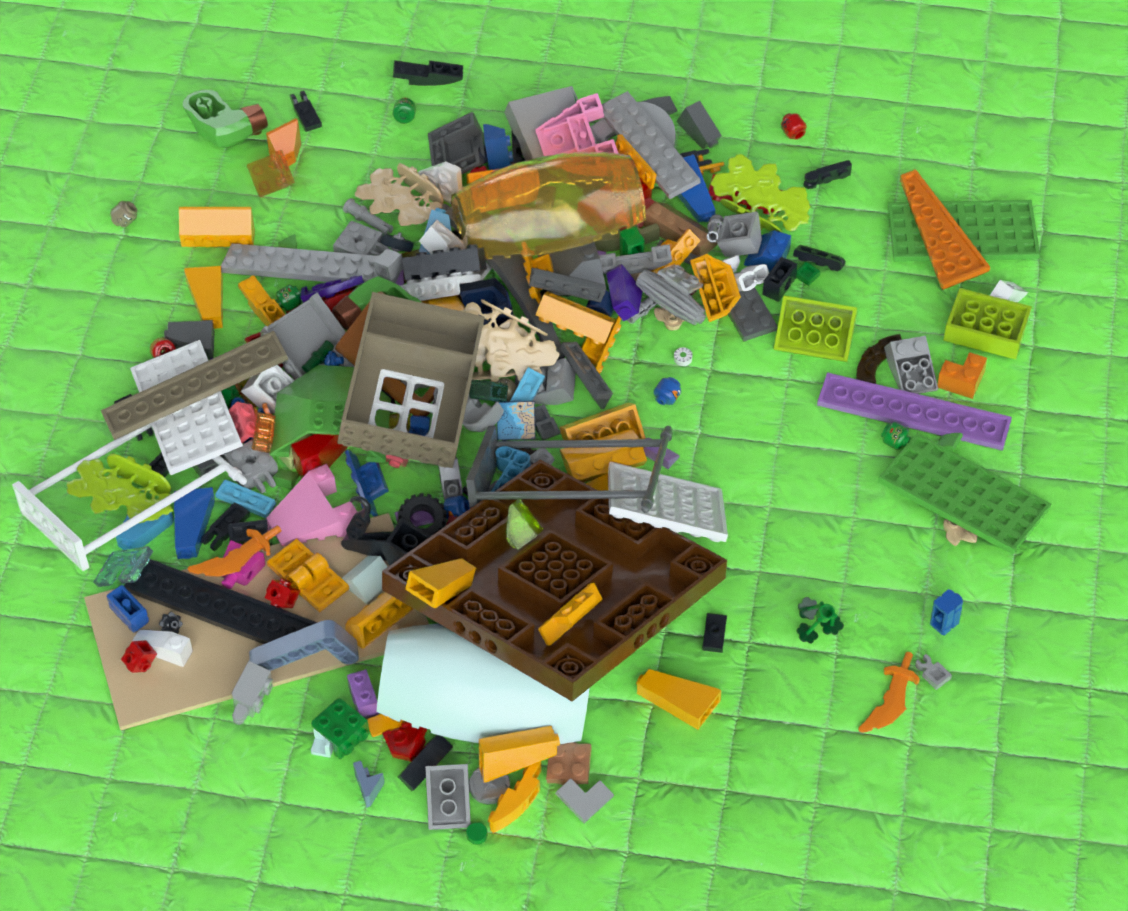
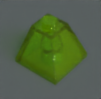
[506,498,543,550]

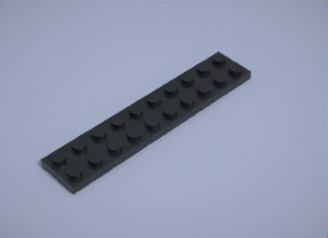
[124,557,318,644]

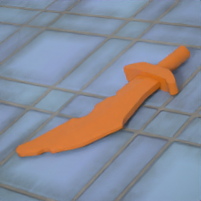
[188,525,282,577]
[858,652,920,733]

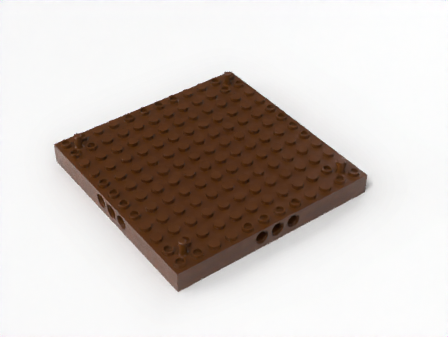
[382,460,727,702]

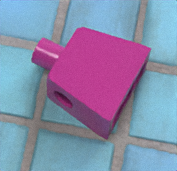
[221,541,266,589]

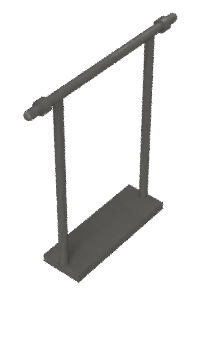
[466,426,673,513]

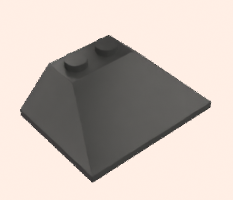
[428,112,488,175]
[535,234,605,296]

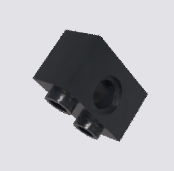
[763,257,797,302]

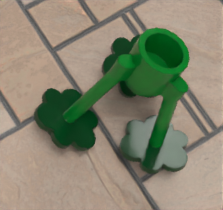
[796,597,844,644]

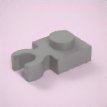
[915,654,952,690]

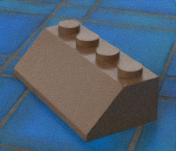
[644,202,718,256]

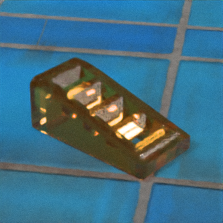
[251,412,276,453]

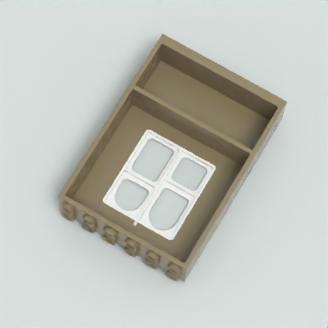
[338,292,485,468]

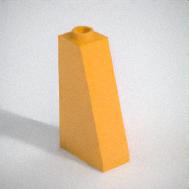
[184,266,223,329]
[405,558,476,608]
[636,669,721,730]
[479,726,560,783]

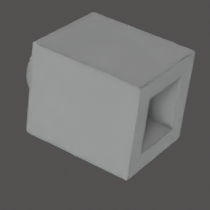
[374,249,403,281]

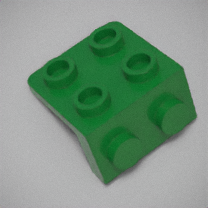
[311,698,370,760]

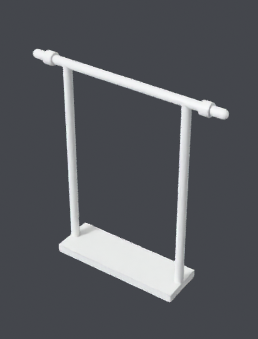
[12,423,247,571]

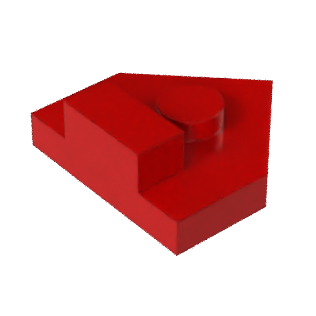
[382,721,428,761]

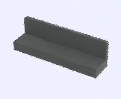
[529,268,606,303]
[559,342,613,409]

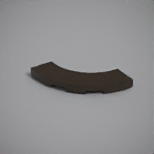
[856,334,902,384]

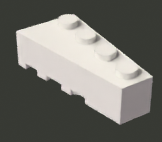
[419,220,492,280]

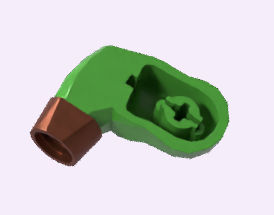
[183,90,268,148]
[332,276,422,330]

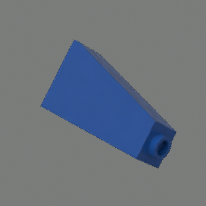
[677,154,715,223]
[174,487,215,559]

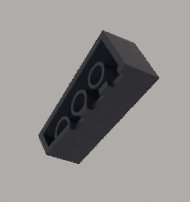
[402,244,487,280]

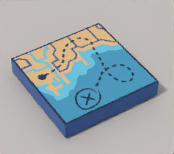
[497,401,535,441]

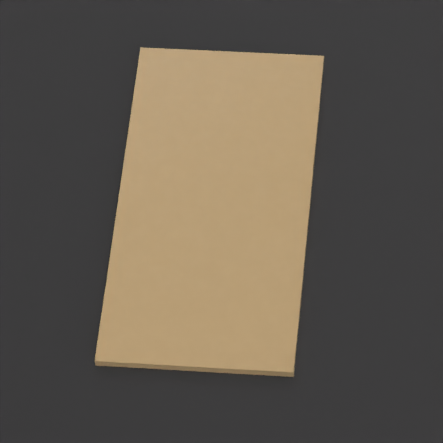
[84,513,429,730]

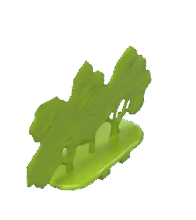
[710,154,810,233]
[67,453,173,523]

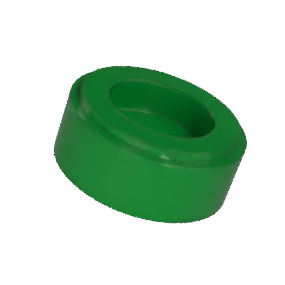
[466,822,488,845]

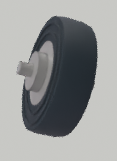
[381,232,414,252]

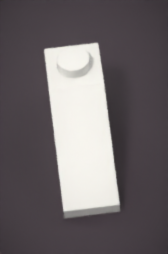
[130,630,193,667]

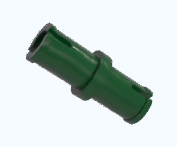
[301,340,334,373]

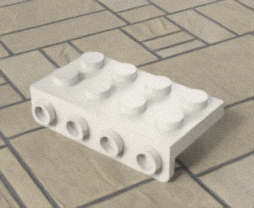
[399,271,481,301]

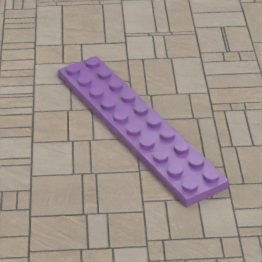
[817,372,1012,451]

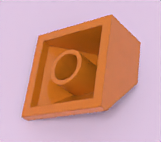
[266,118,301,170]

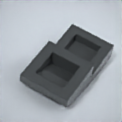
[535,404,561,441]

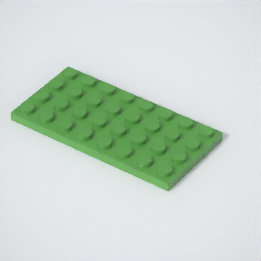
[888,200,1040,262]
[878,433,1051,555]

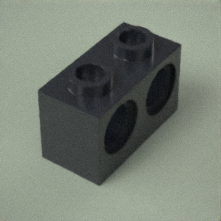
[228,519,272,545]

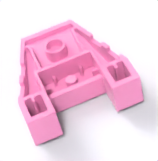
[535,93,620,168]
[266,464,357,546]

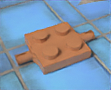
[546,742,592,785]

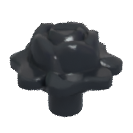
[159,611,183,634]

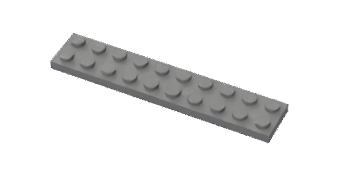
[221,243,400,285]

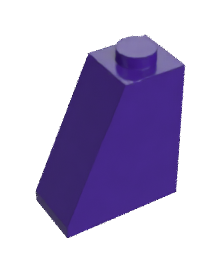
[606,264,643,321]

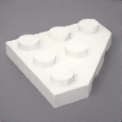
[418,162,464,208]

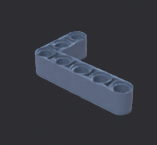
[249,620,359,671]

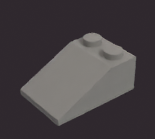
[425,764,471,830]

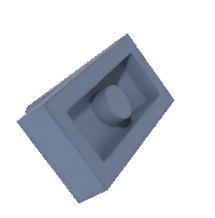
[353,761,384,807]

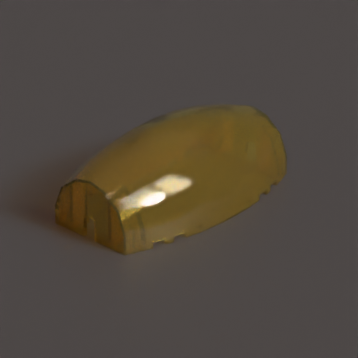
[451,152,646,259]

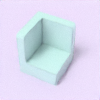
[311,729,334,758]

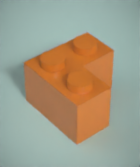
[938,352,987,399]

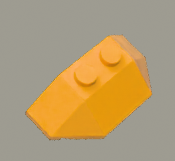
[690,254,741,322]

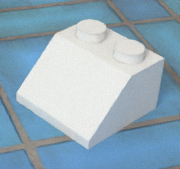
[241,365,294,414]

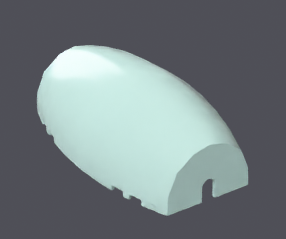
[376,623,589,744]

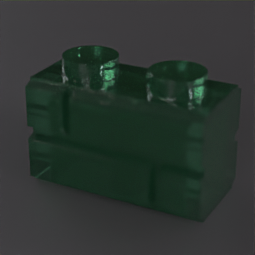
[469,379,508,402]

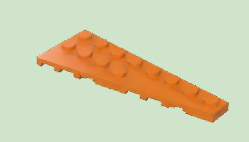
[900,169,990,290]

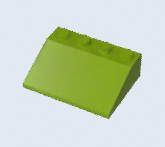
[943,288,1032,359]
[774,296,857,362]

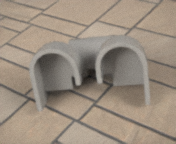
[434,388,504,432]

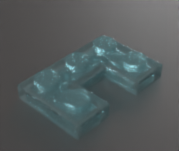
[93,546,153,587]

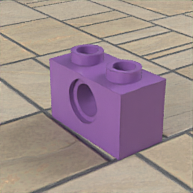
[347,669,379,719]

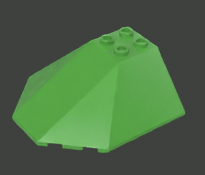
[270,365,391,463]

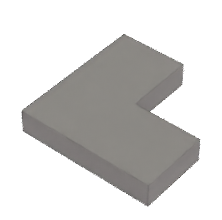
[555,779,614,824]

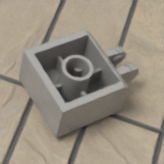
[333,221,389,256]
[224,437,278,494]
[232,661,273,725]

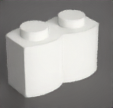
[734,264,769,292]

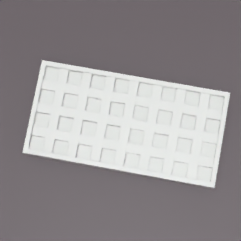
[130,340,243,475]

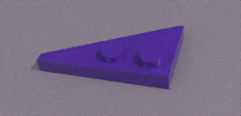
[301,275,364,303]

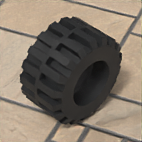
[397,493,447,536]

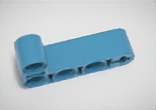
[491,446,531,492]

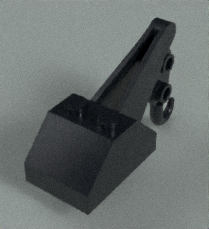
[341,496,431,566]

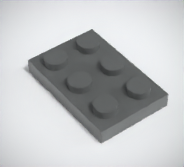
[728,287,778,342]

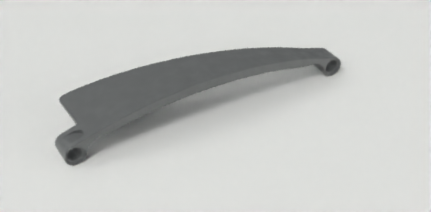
[441,204,565,360]

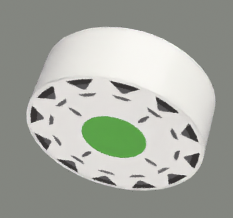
[674,348,693,366]

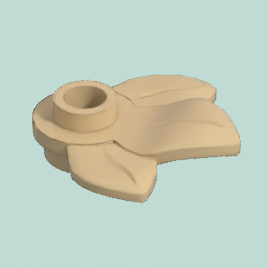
[654,308,684,331]
[943,519,977,546]

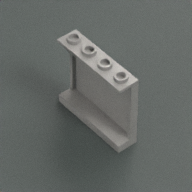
[260,293,346,381]

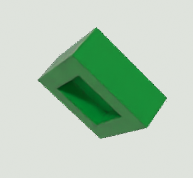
[796,262,820,286]

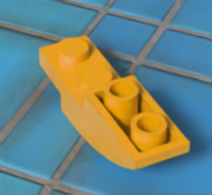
[238,275,285,326]
[488,761,541,833]

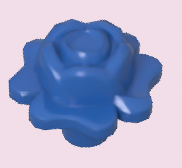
[324,351,344,366]

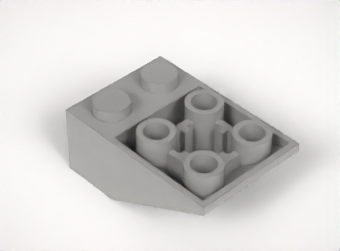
[884,336,938,394]
[515,358,576,405]

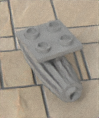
[636,264,706,325]

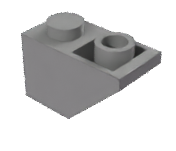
[438,456,463,500]

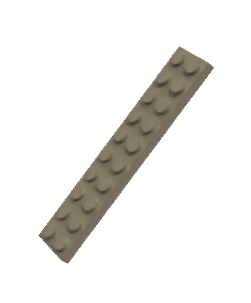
[101,331,289,440]

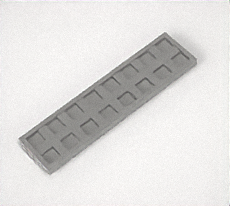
[602,91,700,199]

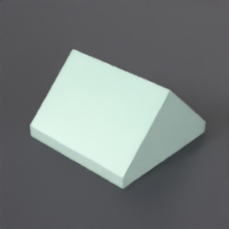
[342,556,387,605]

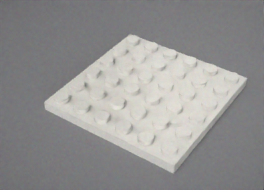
[608,461,728,542]

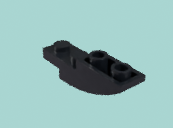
[393,60,463,86]

